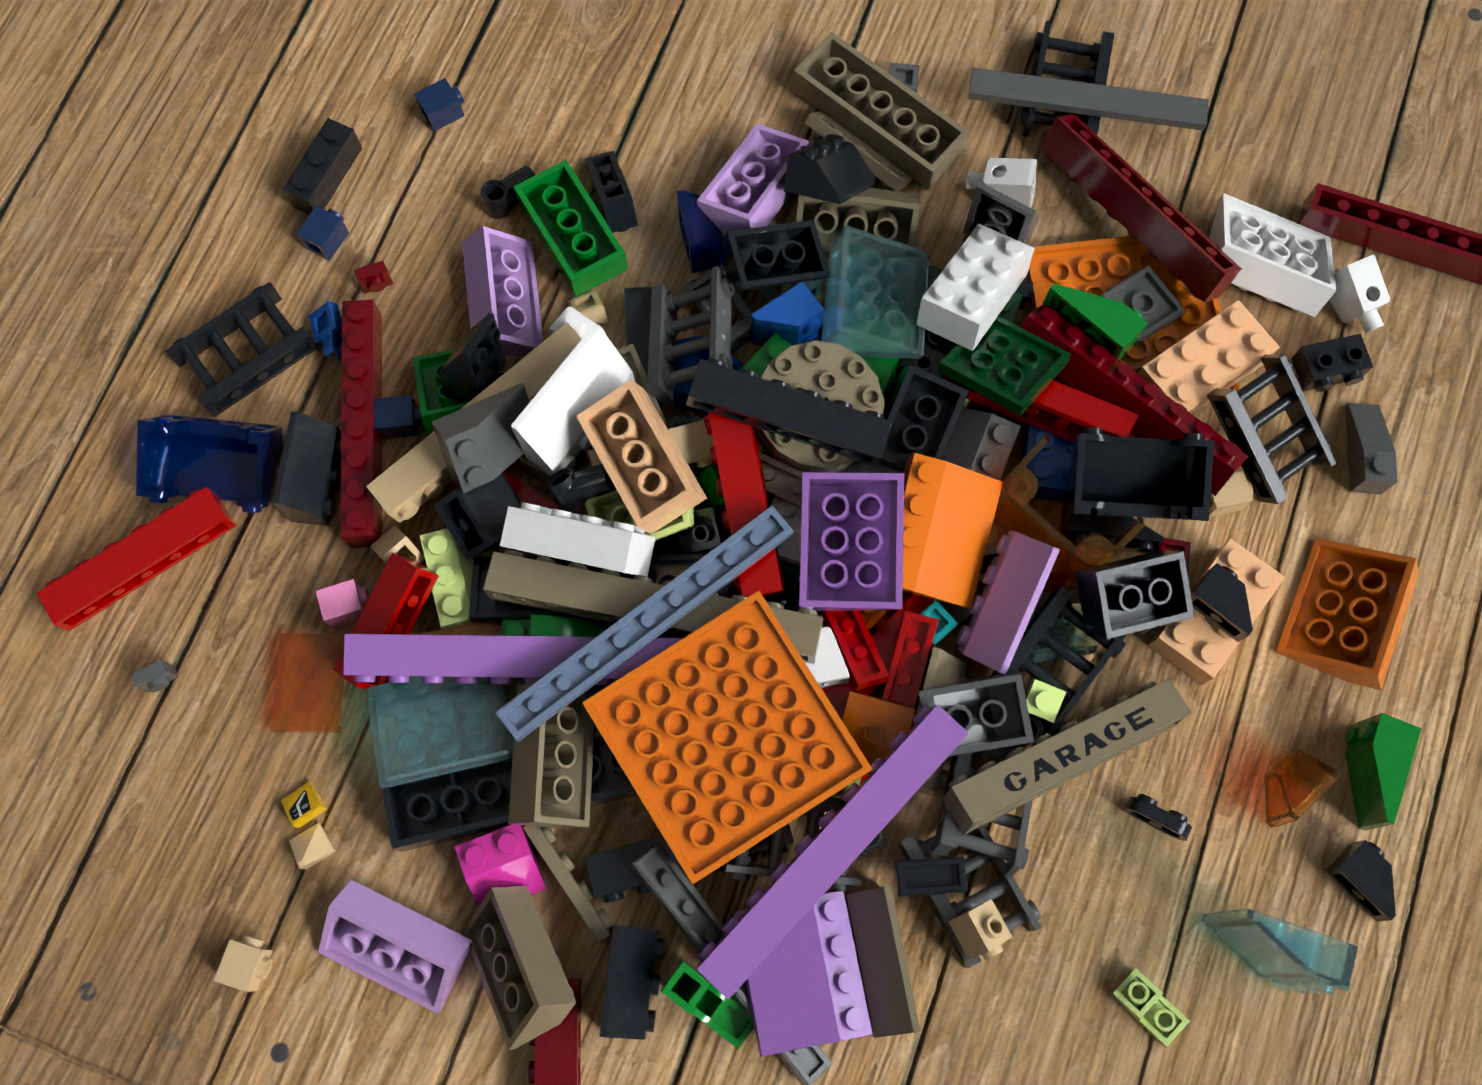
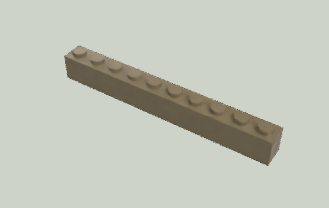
[483,550,823,664]

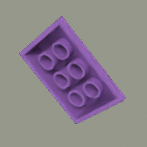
[799,472,904,611]
[733,891,873,1057]

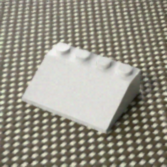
[1209,193,1337,317]
[511,324,635,476]

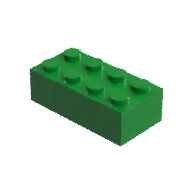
[513,160,628,298]

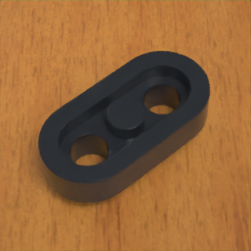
[1124,794,1192,841]

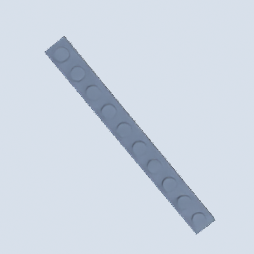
[496,505,794,742]

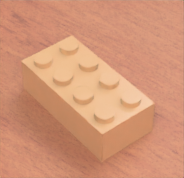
[1138,300,1280,414]
[576,380,707,534]
[1148,538,1285,685]

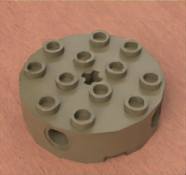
[755,340,884,473]

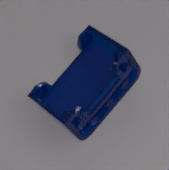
[136,415,283,513]

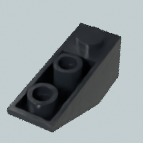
[1061,501,1164,553]

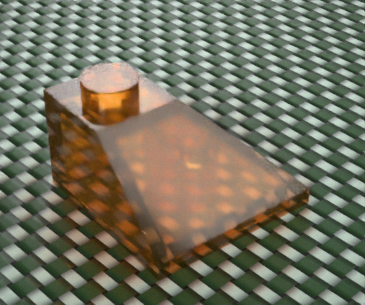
[1264,749,1342,828]

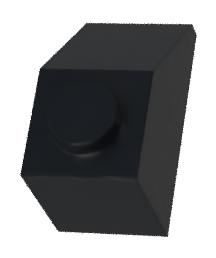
[1191,563,1253,642]
[1326,840,1396,921]

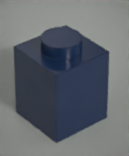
[414,78,464,132]
[296,205,349,261]
[375,396,423,439]

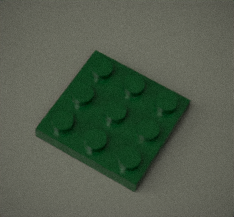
[938,316,1071,416]

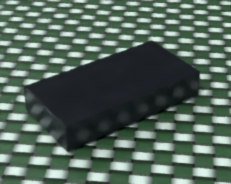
[894,857,968,897]

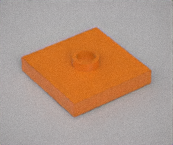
[842,691,916,764]

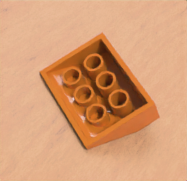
[902,453,1003,609]
[1276,538,1419,690]

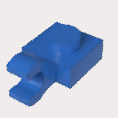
[308,301,342,360]

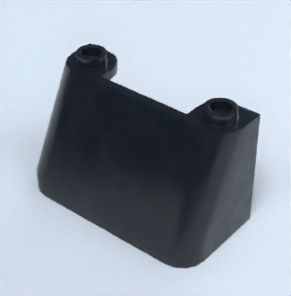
[1064,427,1214,521]

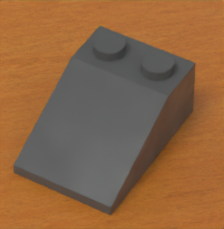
[963,182,1039,244]
[431,383,530,493]
[918,671,1034,756]

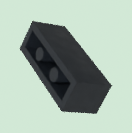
[282,118,363,215]

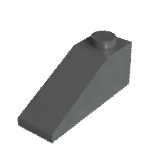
[1346,403,1397,494]

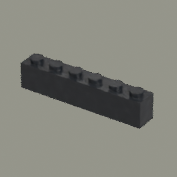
[686,358,892,466]
[585,823,794,904]

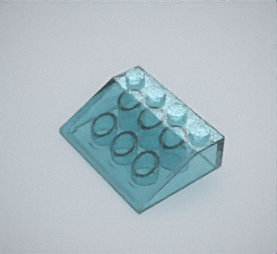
[822,225,929,359]
[368,676,514,789]
[1202,909,1358,995]

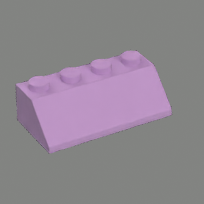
[697,124,809,235]
[462,226,543,357]
[957,530,1060,675]
[318,880,472,1014]

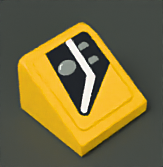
[281,781,327,828]

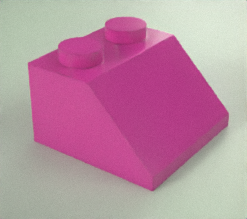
[455,824,547,906]

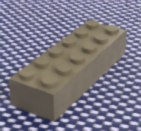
[793,32,970,191]

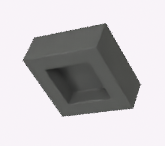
[889,63,919,93]
[131,659,178,692]

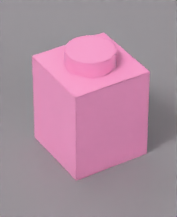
[316,579,370,628]

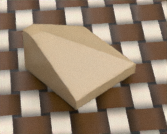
[568,291,609,324]
[289,823,336,870]

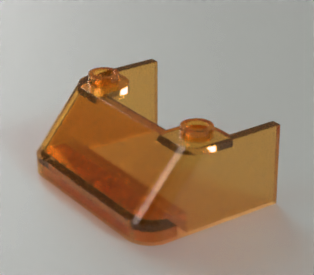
[994,433,1144,585]

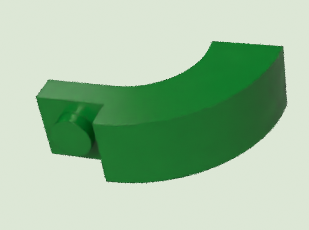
[501,615,608,637]
[660,961,754,1050]

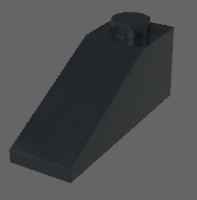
[585,151,638,233]

